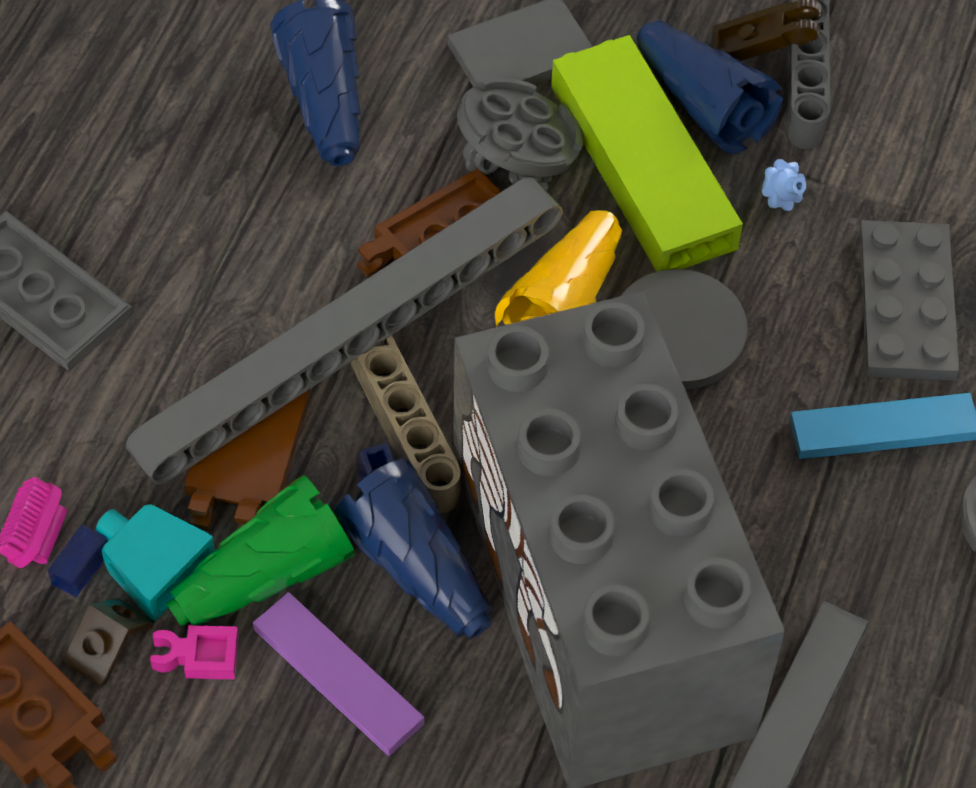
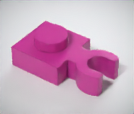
[150,625,239,680]

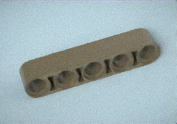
[350,335,461,514]

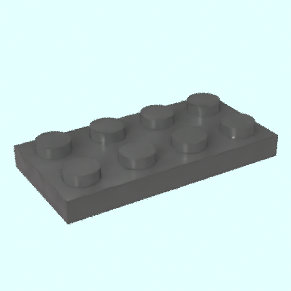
[859,220,959,381]

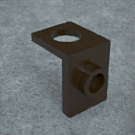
[63,598,155,685]

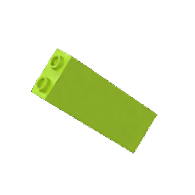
[551,35,743,272]

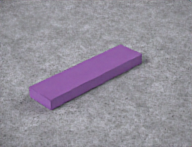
[253,592,424,756]

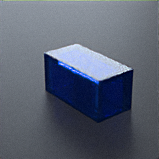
[47,524,107,597]

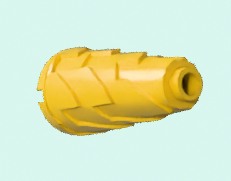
[495,210,622,326]

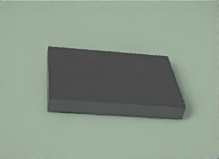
[448,0,593,87]

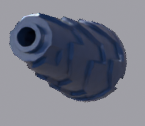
[270,0,361,166]
[637,20,783,153]
[333,458,493,639]

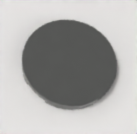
[457,77,583,177]
[621,269,748,390]

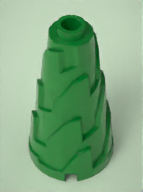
[166,475,356,627]

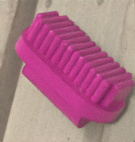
[0,477,68,568]

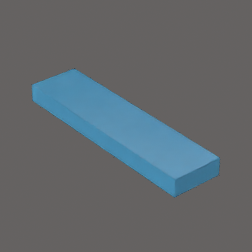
[789,393,976,459]

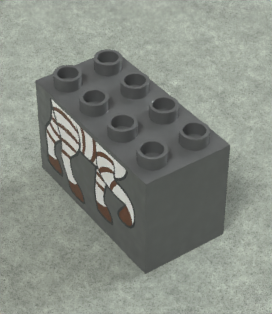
[453,291,785,788]

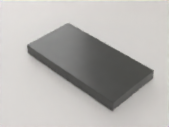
[0,211,133,371]

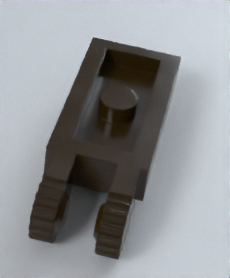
[711,0,821,61]

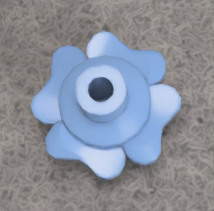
[762,159,806,211]

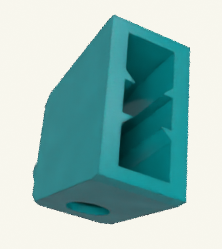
[96,504,215,622]

